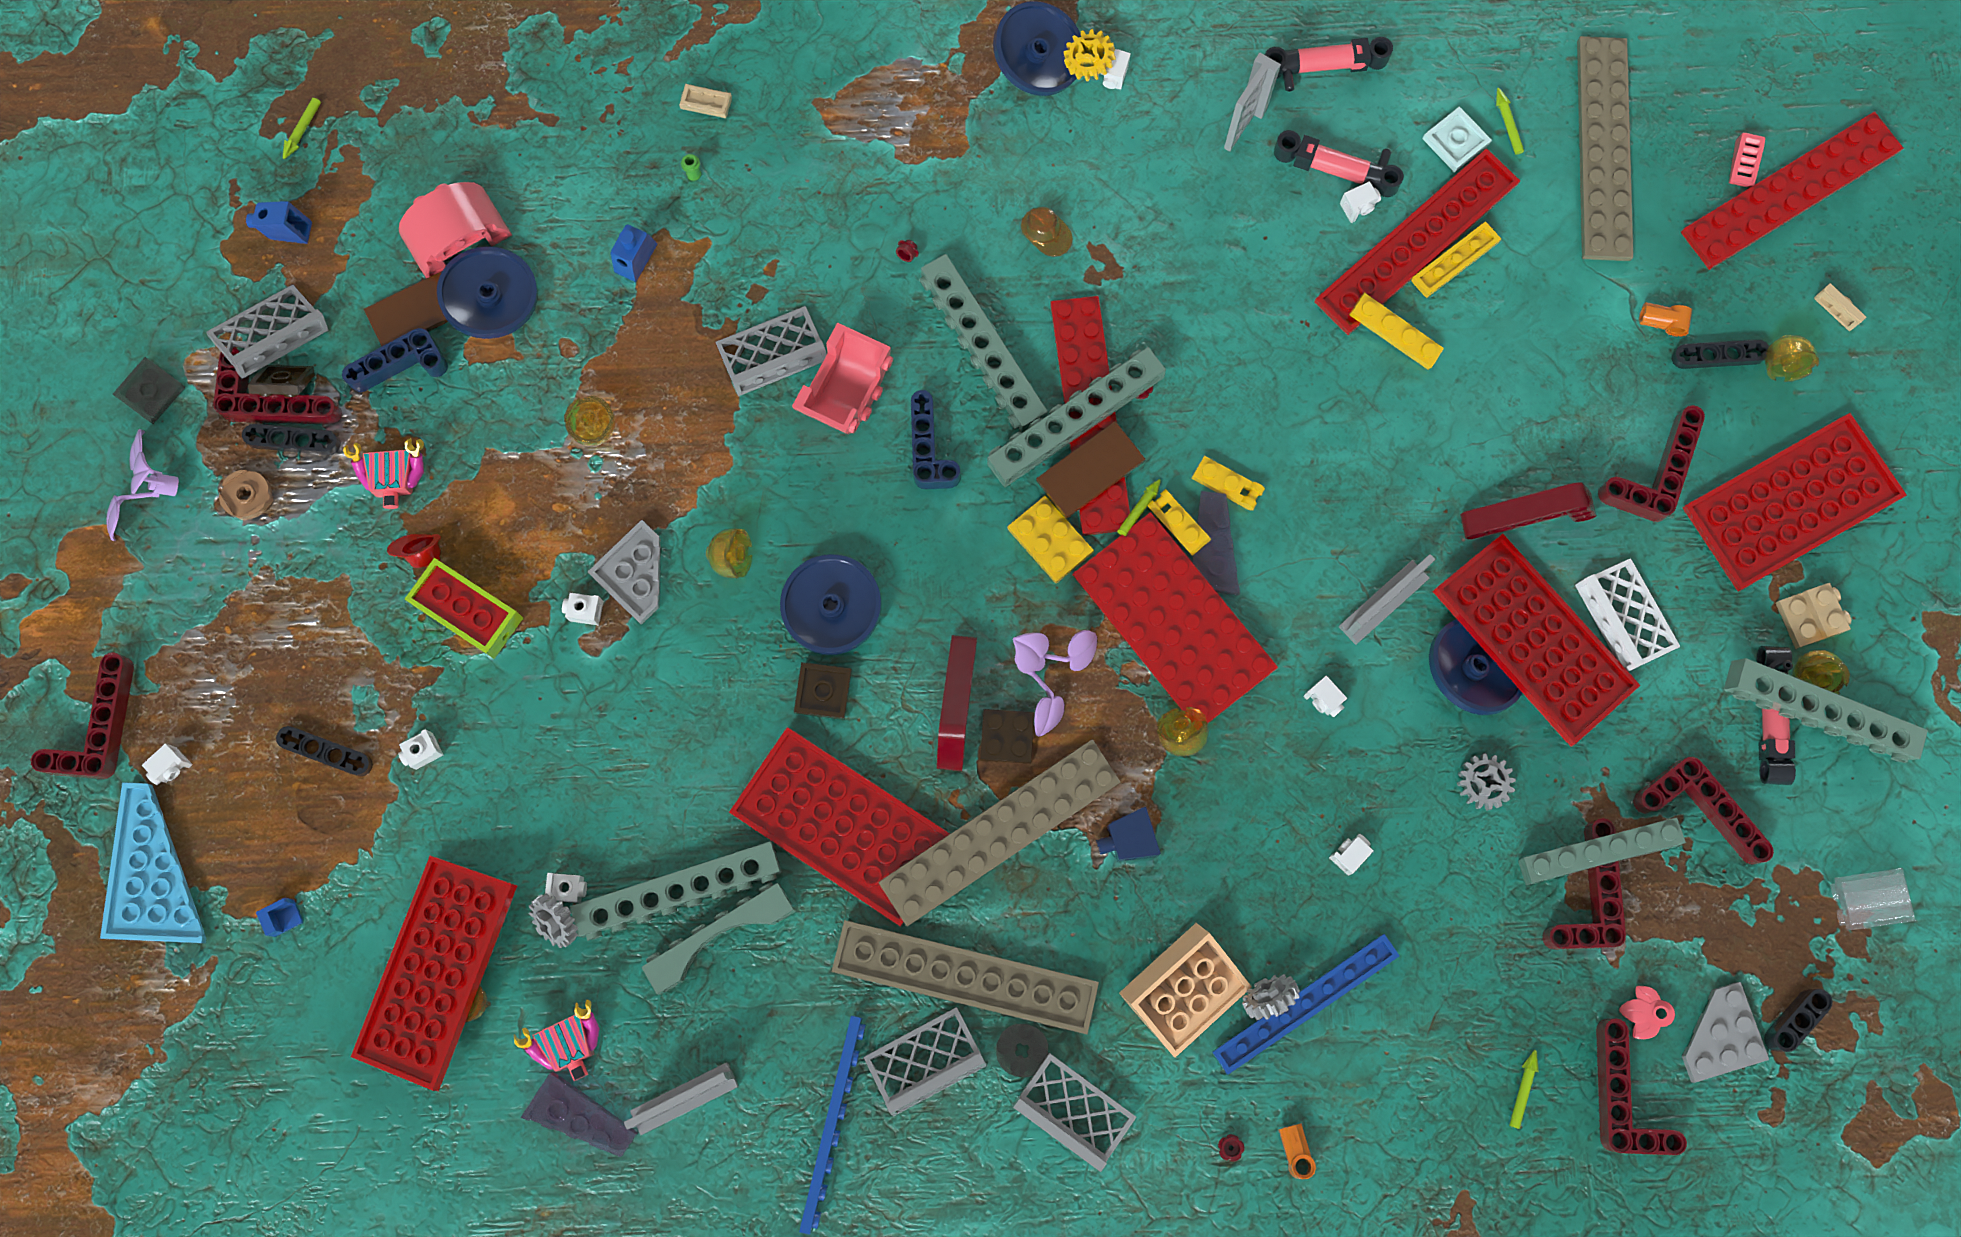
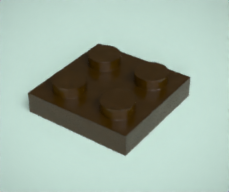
[248,365,315,397]
[794,662,852,720]
[980,709,1034,764]

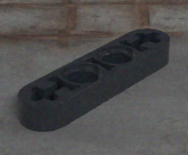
[1671,340,1770,369]
[242,424,341,455]
[276,726,373,777]

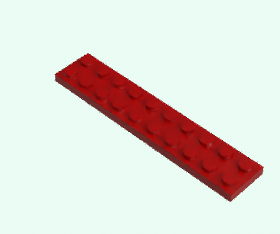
[1681,111,1904,270]
[1314,148,1520,336]
[1050,296,1130,536]

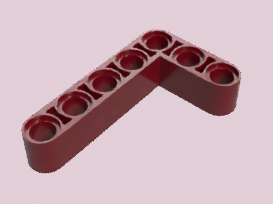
[213,347,342,425]
[1598,405,1705,522]
[1460,482,1597,539]
[937,635,977,771]
[31,652,134,779]
[1633,757,1774,864]
[1542,818,1626,950]
[1596,1018,1687,1155]

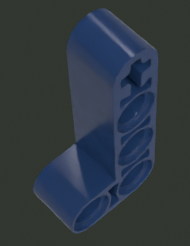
[342,328,448,392]
[911,390,961,489]

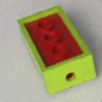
[405,558,523,659]

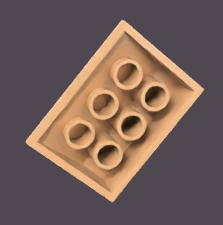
[1119,923,1252,1057]

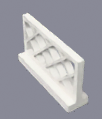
[1575,558,1680,672]

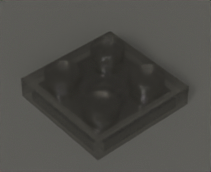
[113,357,185,425]

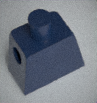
[1096,807,1161,861]

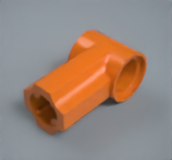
[1638,302,1692,337]
[1278,1123,1316,1179]

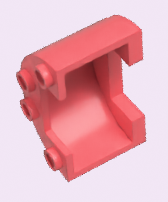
[399,182,512,278]
[792,323,893,435]

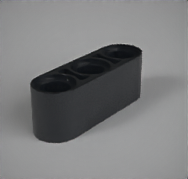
[1764,989,1833,1052]

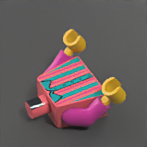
[343,438,424,509]
[514,1000,600,1081]

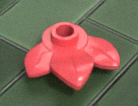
[1619,986,1675,1039]

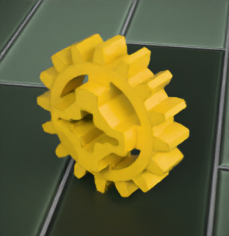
[1064,29,1116,81]

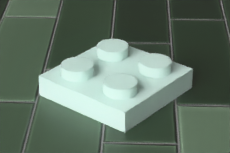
[1422,107,1492,172]

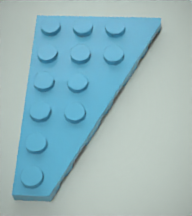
[100,783,206,943]

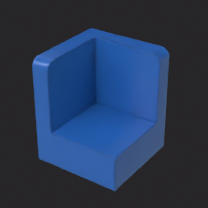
[256,898,303,937]

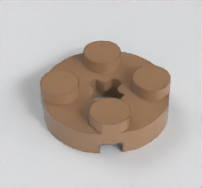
[219,470,273,521]

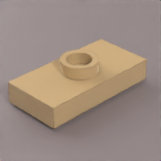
[679,84,732,118]
[1814,283,1866,331]

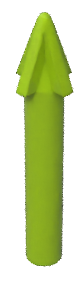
[1496,88,1524,155]
[282,98,321,159]
[1118,479,1161,536]
[1509,1050,1539,1129]

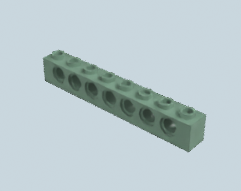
[920,254,1048,433]
[987,347,1166,488]
[1724,658,1928,763]
[570,841,782,941]

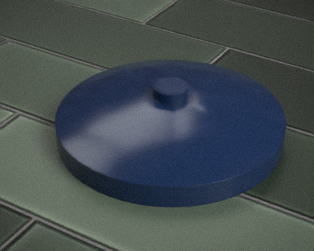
[993,1,1081,96]
[437,247,538,339]
[780,554,882,655]
[1429,619,1522,715]

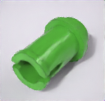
[681,154,702,181]

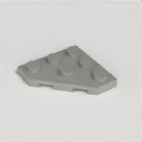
[588,520,661,625]
[1682,982,1769,1083]

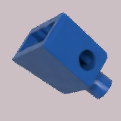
[246,201,312,244]
[610,224,657,282]

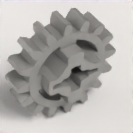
[1457,754,1516,811]
[529,893,578,948]
[1242,975,1300,1020]

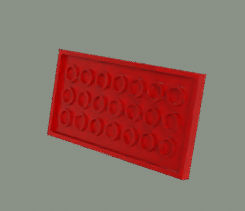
[1683,413,1907,592]
[1072,512,1278,731]
[1432,534,1641,747]
[729,727,950,927]
[351,856,517,1091]

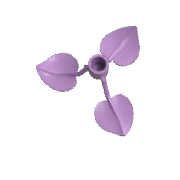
[106,429,179,541]
[1013,630,1097,737]

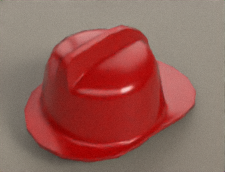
[387,534,441,568]

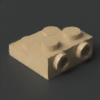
[1776,583,1851,649]

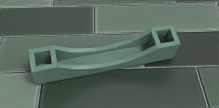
[1518,818,1686,886]
[642,882,796,995]

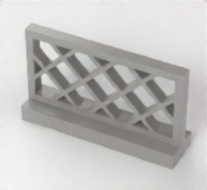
[1224,53,1281,151]
[206,285,328,379]
[716,306,827,396]
[1339,554,1436,645]
[863,1007,987,1117]
[1012,1053,1136,1172]
[624,1062,739,1135]

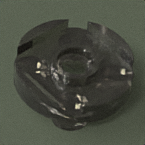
[996,1024,1048,1077]

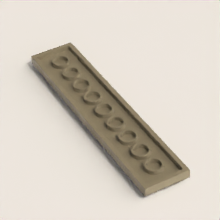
[1577,36,1633,261]
[878,739,1120,926]
[831,920,1099,1034]

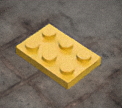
[1007,496,1094,584]

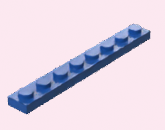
[1212,934,1399,1075]
[799,1016,866,1235]

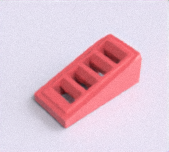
[1729,133,1765,188]

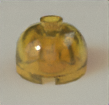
[1765,335,1819,382]
[564,395,615,447]
[706,529,752,578]
[1792,650,1850,695]
[1157,707,1209,756]

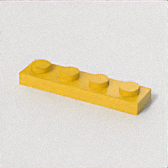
[1411,221,1501,298]
[1349,293,1444,370]

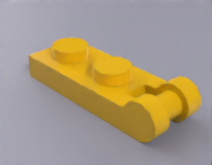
[1192,455,1265,510]
[1147,489,1211,556]

